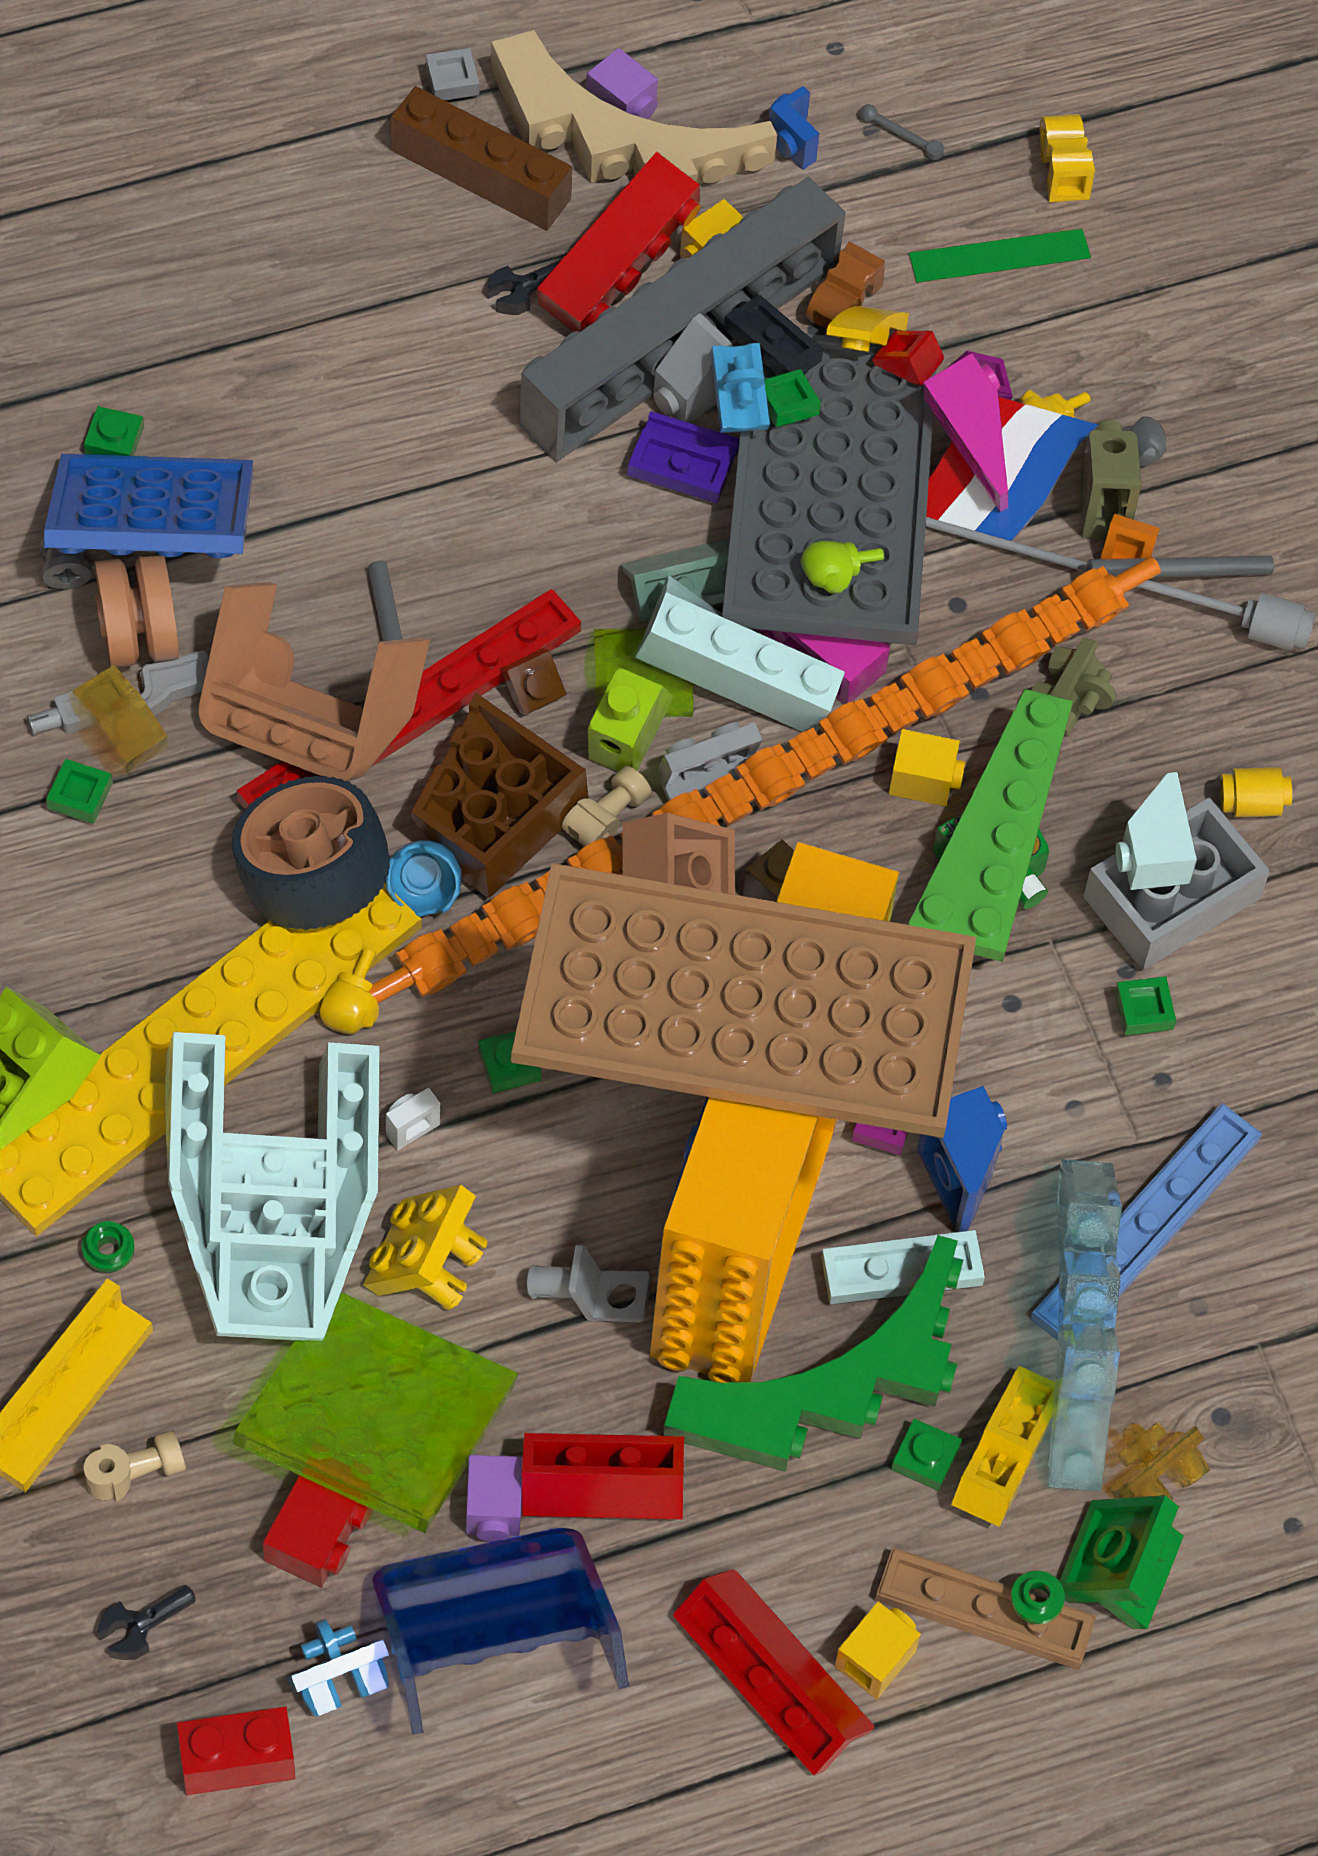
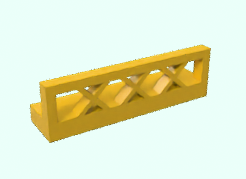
[0,1278,153,1493]

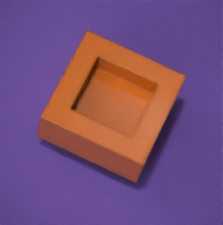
[1100,514,1160,559]

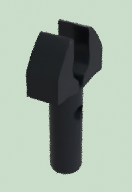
[487,258,563,315]
[98,1585,196,1660]

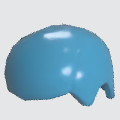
[386,840,461,917]

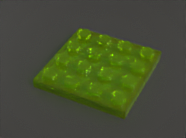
[233,1292,518,1534]

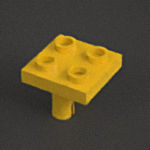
[363,1185,488,1310]

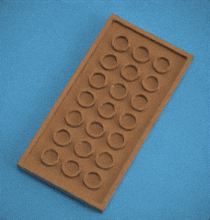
[511,863,976,1138]

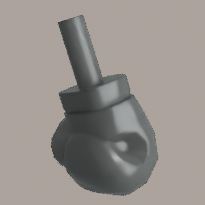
[1083,416,1166,466]

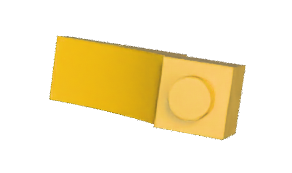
[951,1366,1066,1527]

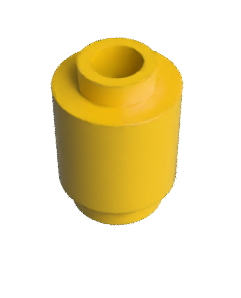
[1220,767,1292,817]

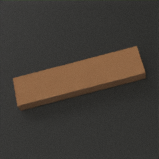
[875,1547,1096,1670]

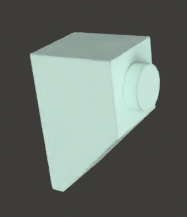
[1116,772,1197,890]

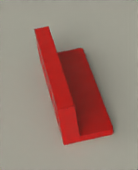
[672,1569,875,1776]

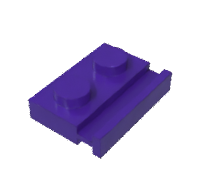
[627,411,740,503]

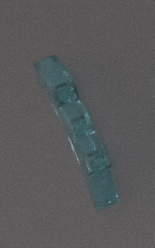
[1047,1159,1122,1491]

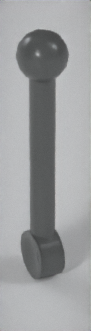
[860,104,944,161]

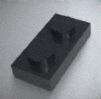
[724,294,824,375]

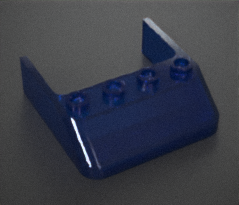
[372,1528,629,1735]

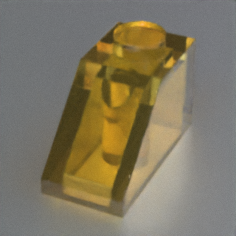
[72,665,168,774]

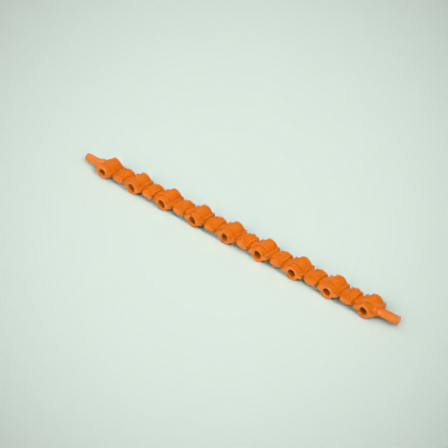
[368,557,1161,1004]

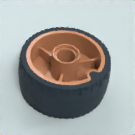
[232,776,390,930]

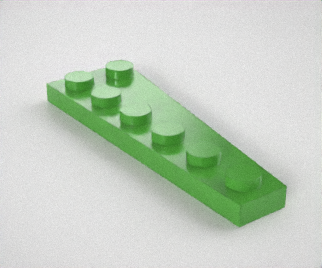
[909,689,1073,962]

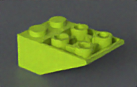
[0,986,101,1150]

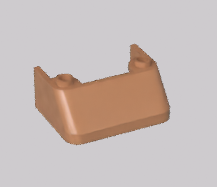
[199,582,430,781]

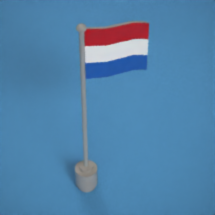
[926,397,1316,651]

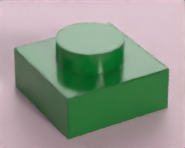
[764,369,821,427]
[84,406,144,456]
[46,759,113,824]
[1115,976,1177,1036]
[478,1031,541,1094]
[891,1418,962,1492]

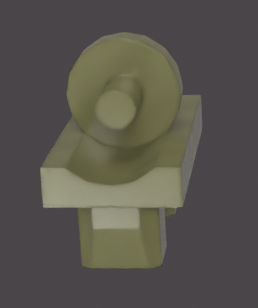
[1031,637,1116,736]

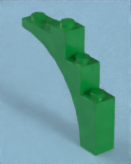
[664,1235,964,1472]

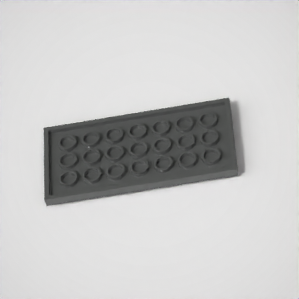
[722,334,936,645]

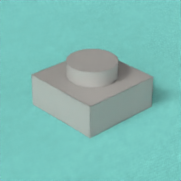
[426,48,480,100]

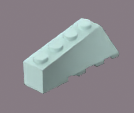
[635,575,845,732]

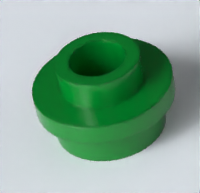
[82,1221,135,1273]
[1011,1570,1065,1624]

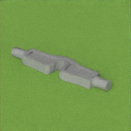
[27,651,209,736]

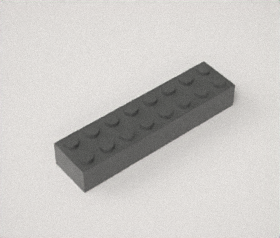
[520,176,846,463]

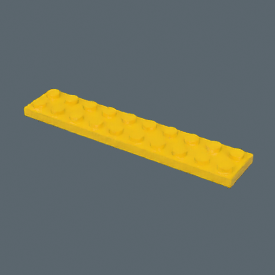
[0,883,422,1237]

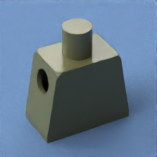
[1081,420,1141,539]

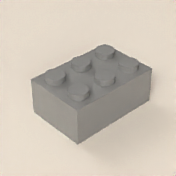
[1083,797,1270,971]

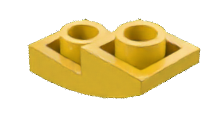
[826,306,909,352]

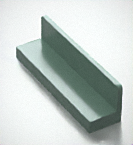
[621,538,730,622]

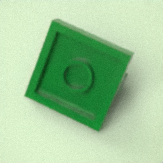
[1059,1495,1184,1629]

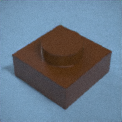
[500,648,567,715]

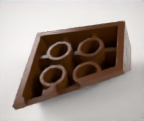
[411,693,589,898]

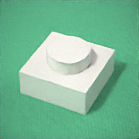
[386,1087,440,1151]

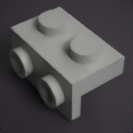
[656,722,763,801]

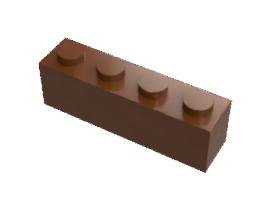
[391,86,573,231]

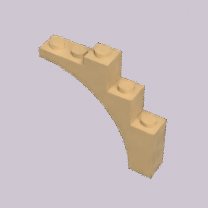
[491,30,777,184]

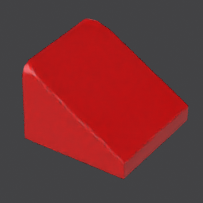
[872,331,944,385]

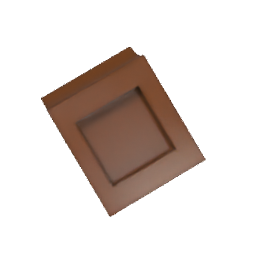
[806,241,885,329]

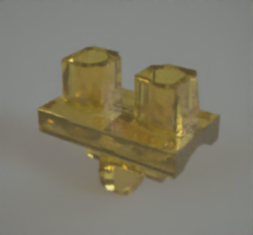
[1108,1422,1210,1500]

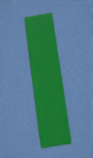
[909,228,1091,283]

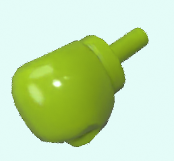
[800,540,884,593]

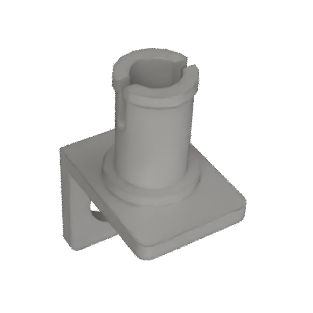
[527,1245,651,1322]

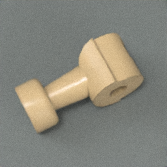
[561,766,652,847]
[83,1430,186,1502]

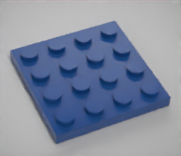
[44,454,253,558]

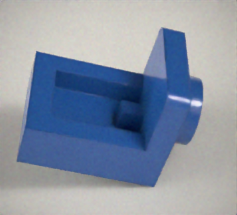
[769,86,820,170]

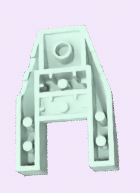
[165,1032,379,1342]

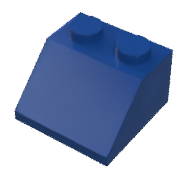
[917,1086,1007,1233]

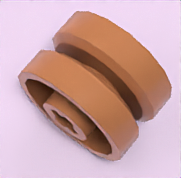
[94,553,179,668]

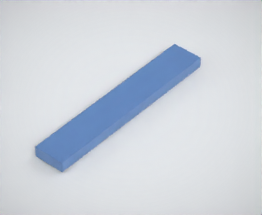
[1031,1103,1262,1351]

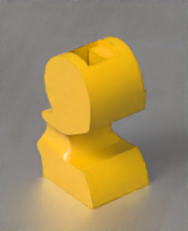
[1040,114,1095,202]

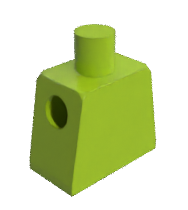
[588,667,673,772]

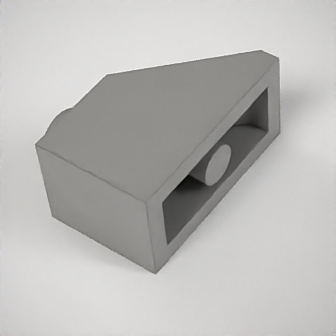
[653,313,732,423]

